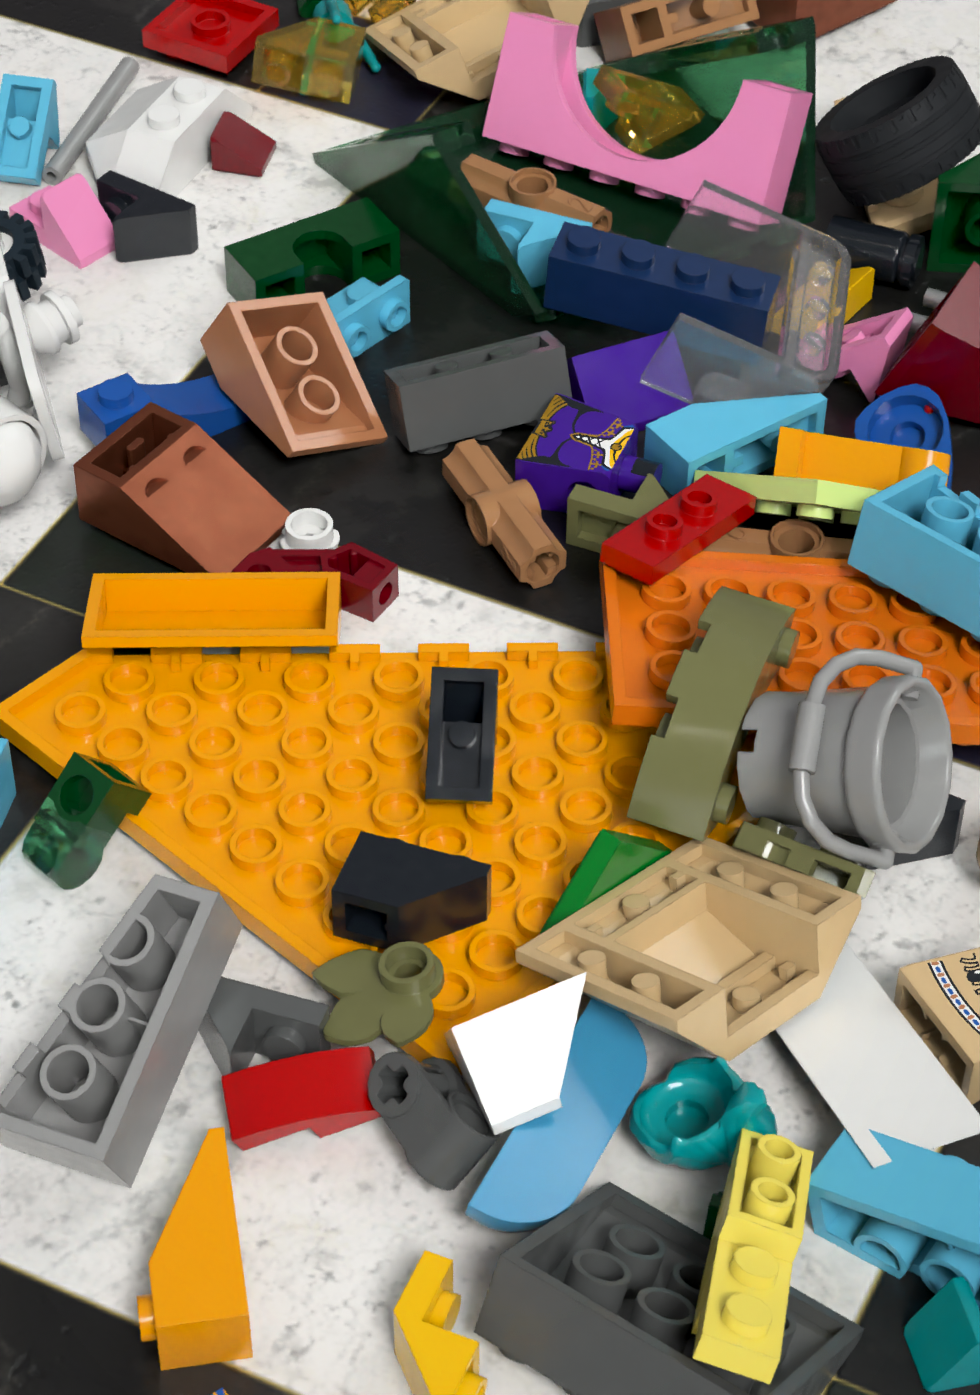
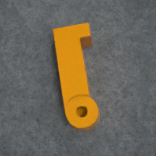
[773,426,951,490]

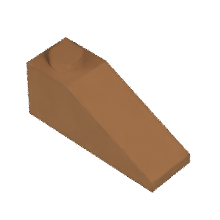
[593,0,760,62]

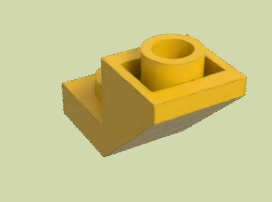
[393,1250,487,1395]

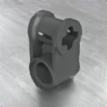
[368,1052,501,1191]

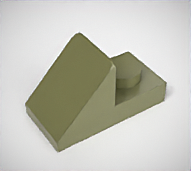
[566,473,669,553]

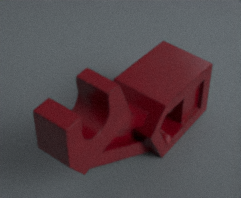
[232,542,399,622]

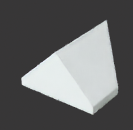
[444,972,587,1136]

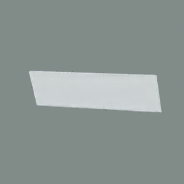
[775,942,980,1168]

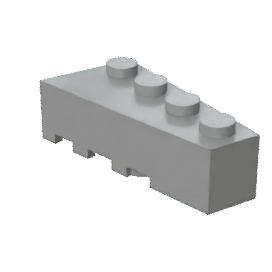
[0,874,243,1188]

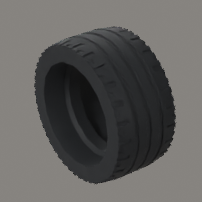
[813,55,980,206]

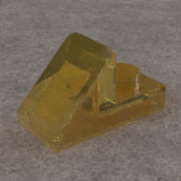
[593,65,704,154]

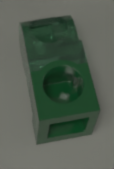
[22,752,152,890]

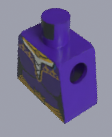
[515,393,663,513]

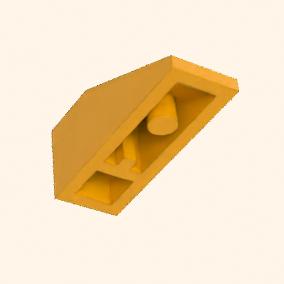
[137,1127,253,1371]

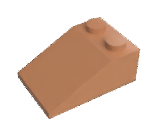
[200,292,388,458]

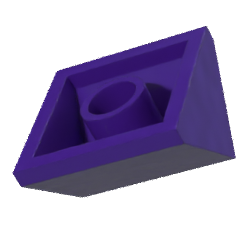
[567,329,696,432]

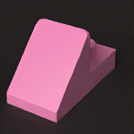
[9,173,115,269]
[795,307,913,403]

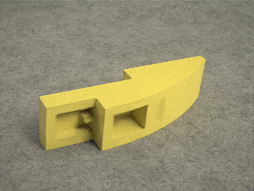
[691,1128,814,1384]

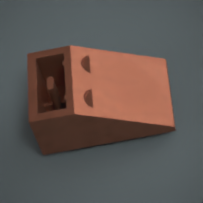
[73,402,291,573]

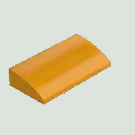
[81,572,342,648]

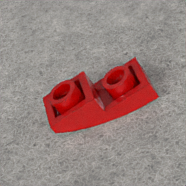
[221,1046,382,1151]

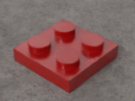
[142,0,279,74]

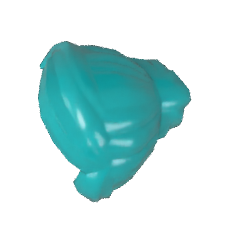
[629,1055,778,1171]

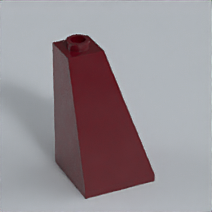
[874,262,980,424]

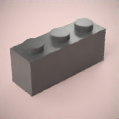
[383,330,572,454]

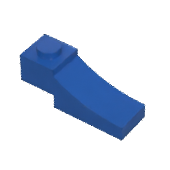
[76,373,251,446]

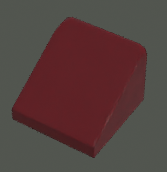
[210,111,276,177]

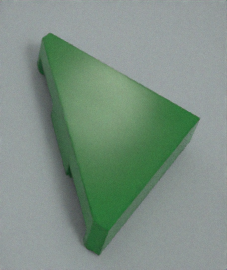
[540,829,673,934]

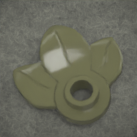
[312,941,445,1047]

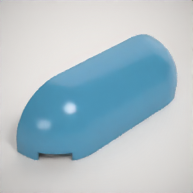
[465,998,647,1232]

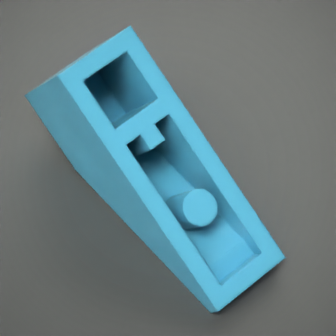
[644,393,827,496]

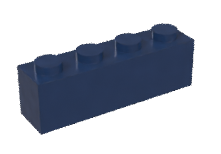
[543,221,781,362]

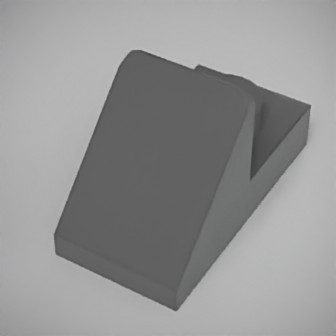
[198,977,331,1076]

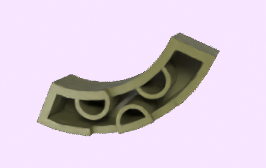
[626,586,800,842]

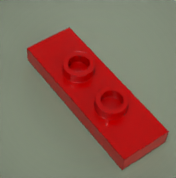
[600,474,757,586]

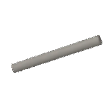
[42,57,139,185]

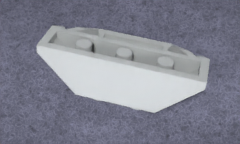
[85,76,253,197]

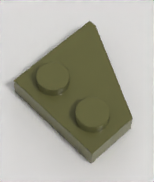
[732,816,876,900]

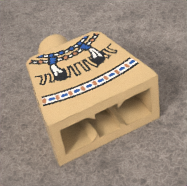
[894,947,980,1105]

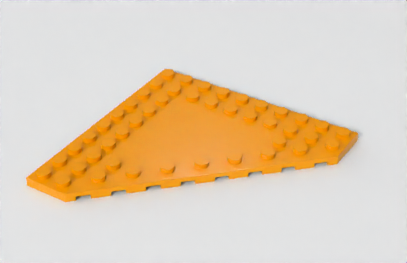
[0,642,759,1075]

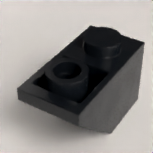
[331,831,492,950]

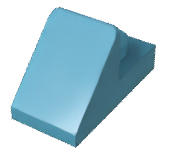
[0,73,60,186]
[483,198,593,290]

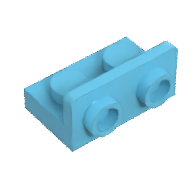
[326,275,410,358]

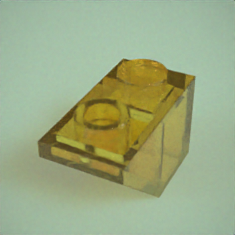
[251,17,366,104]

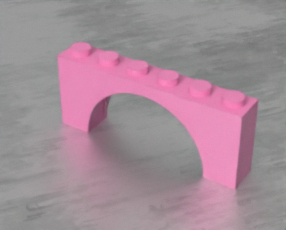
[482,12,813,229]

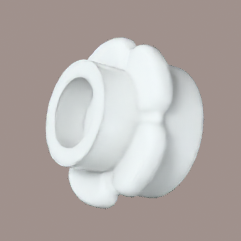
[281,508,340,549]

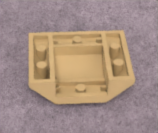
[363,0,589,101]
[515,837,861,1062]

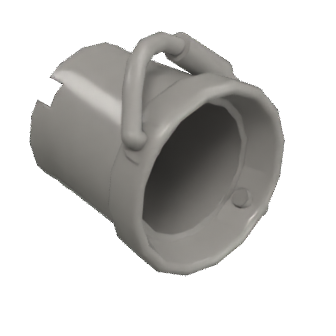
[737,648,953,870]

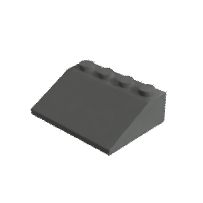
[474,1182,865,1395]

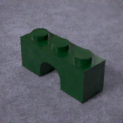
[224,197,400,301]

